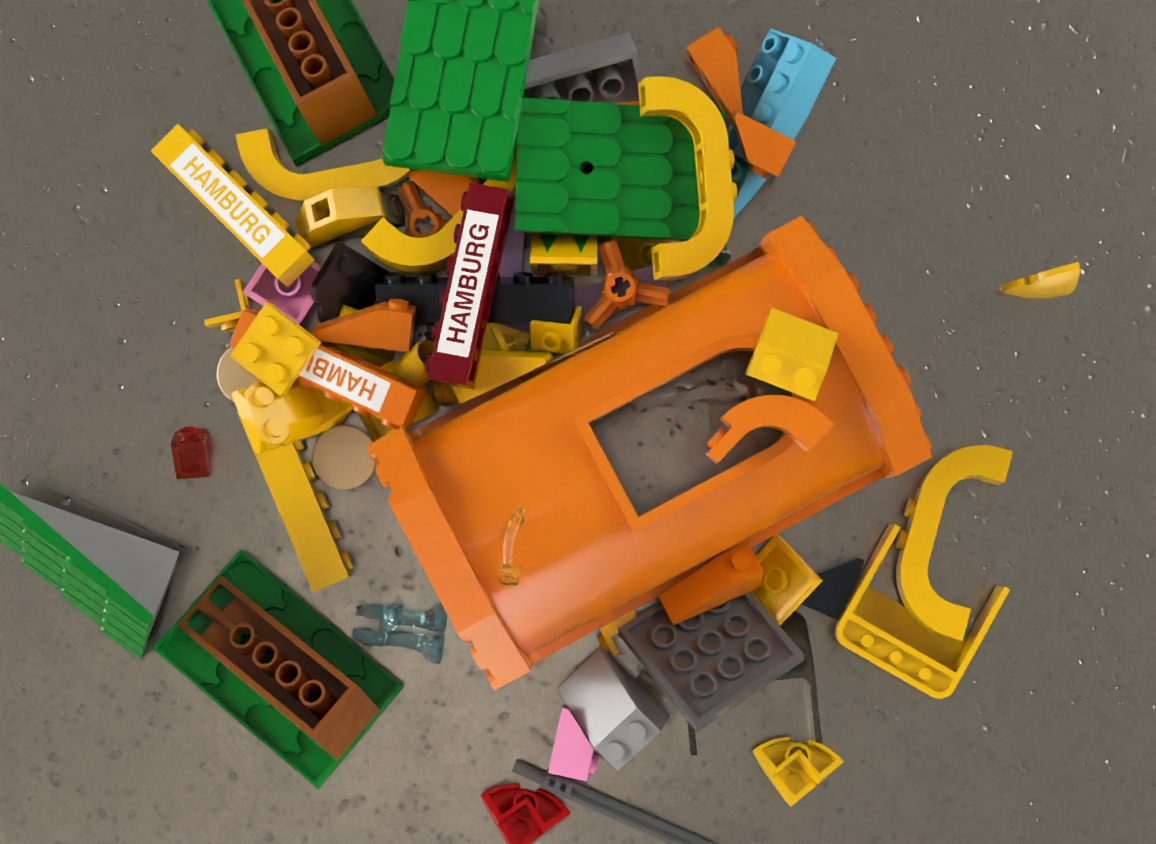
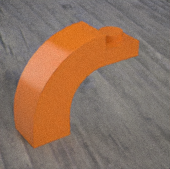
[706,395,835,464]

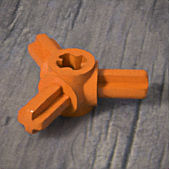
[397,181,451,238]
[584,241,670,330]

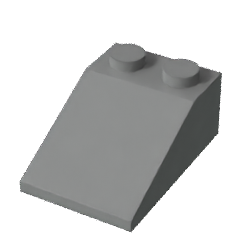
[557,646,671,771]

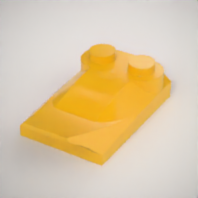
[232,382,353,455]

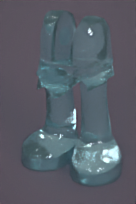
[352,602,448,665]

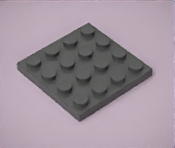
[618,592,805,732]

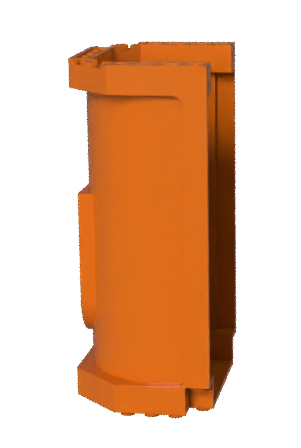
[366,216,932,691]

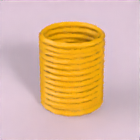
[394,340,435,386]

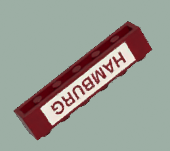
[425,183,515,390]

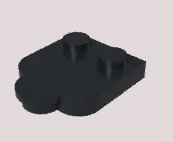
[310,241,390,323]

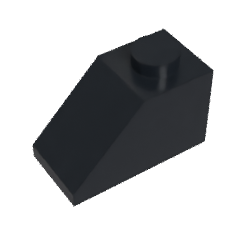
[801,557,865,621]

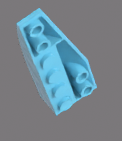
[728,28,836,218]

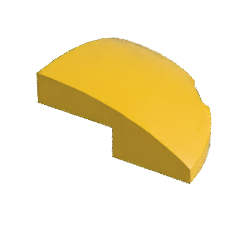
[1001,262,1080,299]
[752,737,844,807]

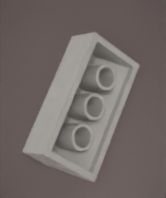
[523,32,643,103]

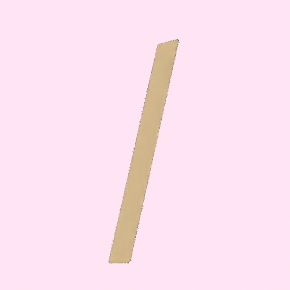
[444,331,614,413]

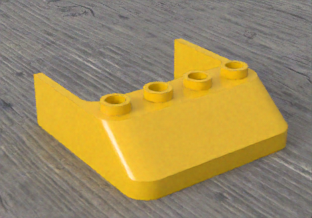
[835,524,1010,699]

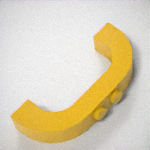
[638,76,737,281]
[235,128,415,202]
[361,137,517,273]
[896,445,1013,641]

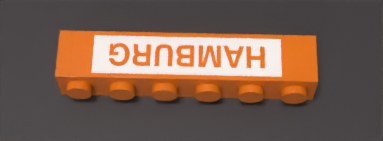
[229,309,427,429]

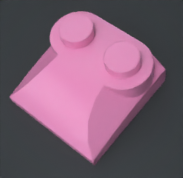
[242,262,322,325]

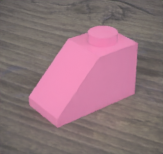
[548,705,599,781]

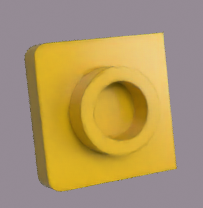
[596,610,637,657]

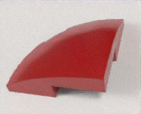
[480,784,571,844]

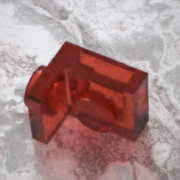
[171,426,211,480]

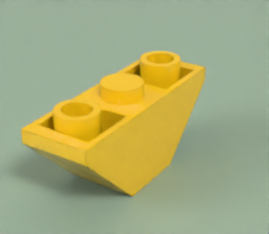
[295,186,386,249]

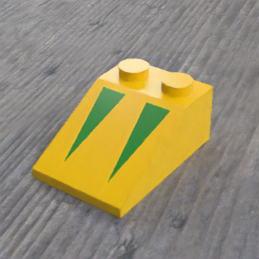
[530,233,598,276]

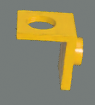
[204,279,251,331]
[530,306,583,355]

